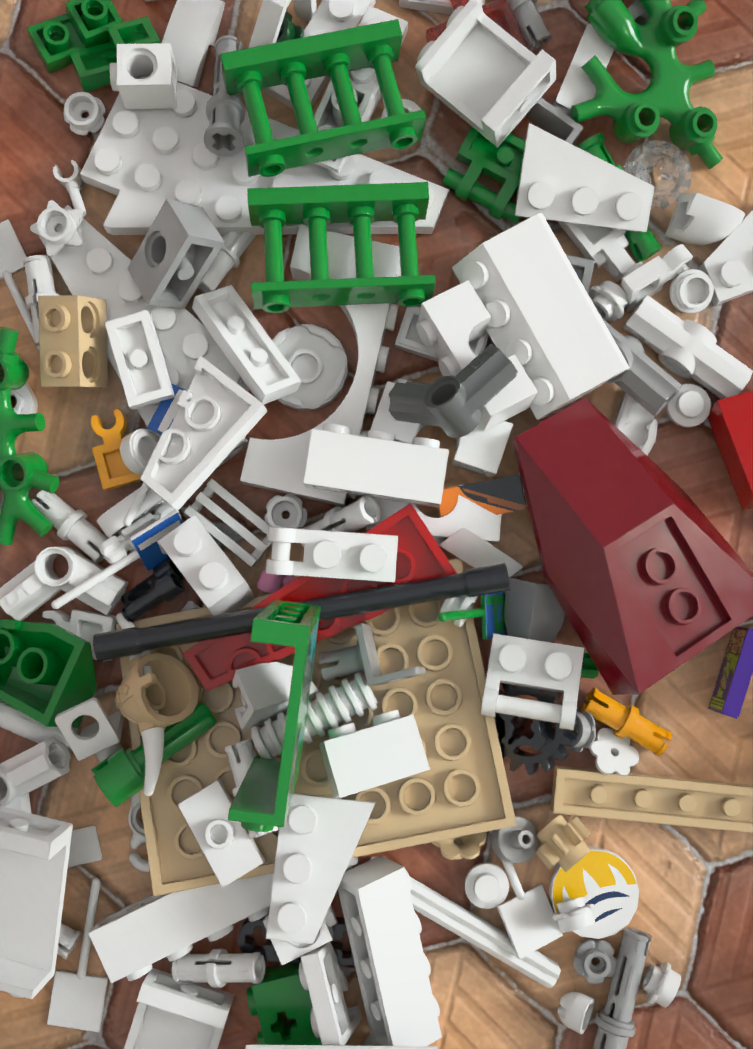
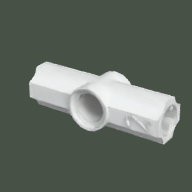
[622,295,753,399]

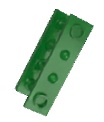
[220,19,426,177]
[247,182,436,313]

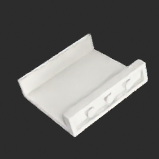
[0,806,73,999]

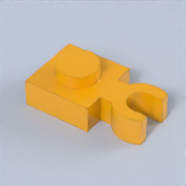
[91,409,142,491]

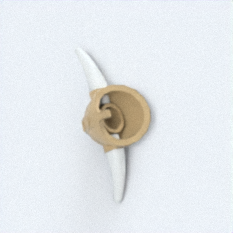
[115,613,199,796]

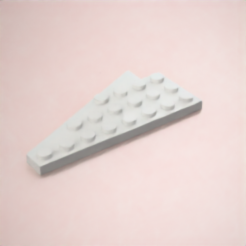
[80,75,449,235]

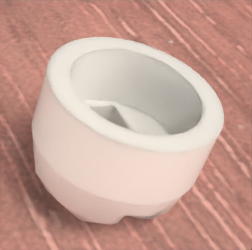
[558,991,595,1034]

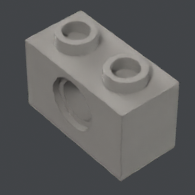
[127,199,225,309]

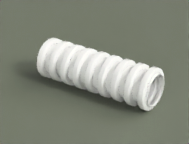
[251,672,378,760]

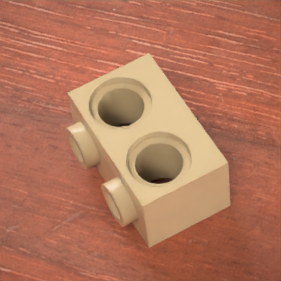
[38,295,108,387]

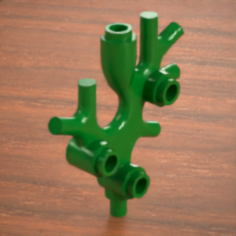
[571,0,723,169]
[0,327,59,545]

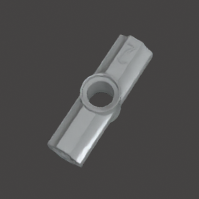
[602,319,682,416]

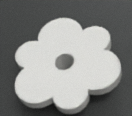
[589,728,639,777]

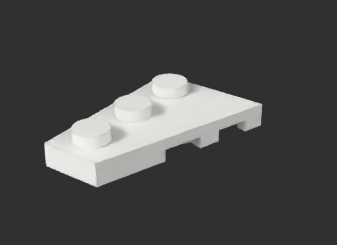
[514,123,655,233]
[140,355,268,511]
[266,793,376,944]

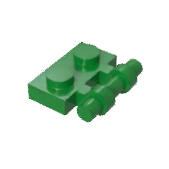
[442,127,525,225]

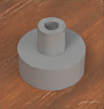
[491,817,538,863]

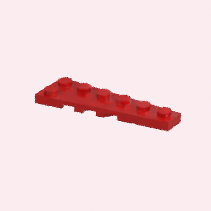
[182,503,457,691]

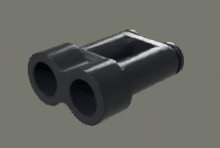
[121,558,185,623]

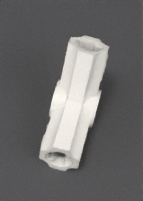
[0,546,128,621]
[0,737,71,813]

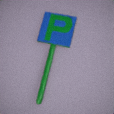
[438,592,507,639]

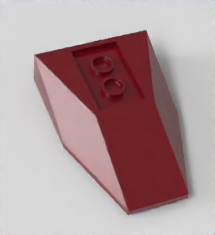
[512,397,753,695]

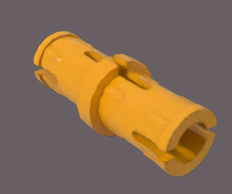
[581,687,672,756]

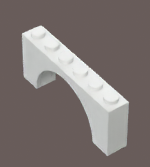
[240,225,401,507]

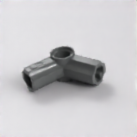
[388,344,518,438]

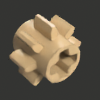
[535,814,592,872]

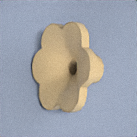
[432,832,487,860]

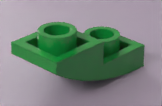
[27,0,123,73]

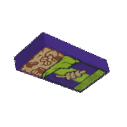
[708,627,753,719]

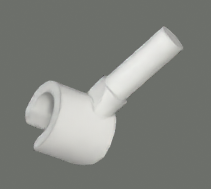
[53,160,87,216]

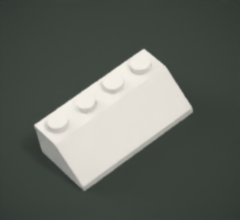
[452,213,630,420]

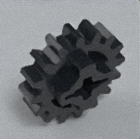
[494,683,579,775]

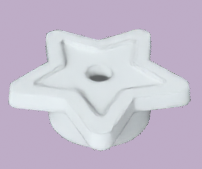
[30,200,84,256]

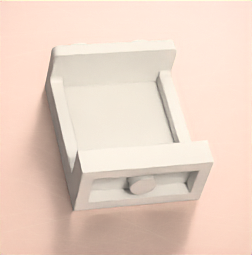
[415,0,556,148]
[124,968,235,1049]

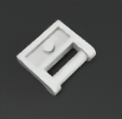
[481,633,584,730]

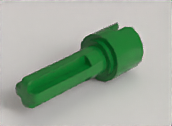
[91,703,217,807]

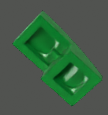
[69,16,161,92]

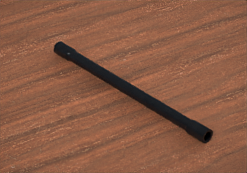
[93,563,510,661]

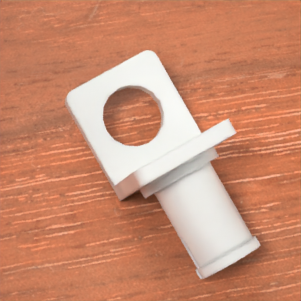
[55,698,124,763]

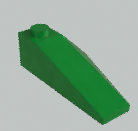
[0,619,97,728]

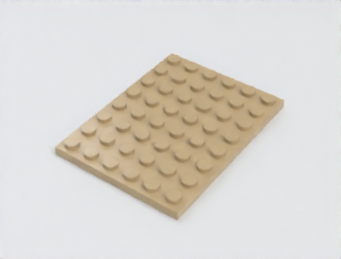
[115,558,517,896]

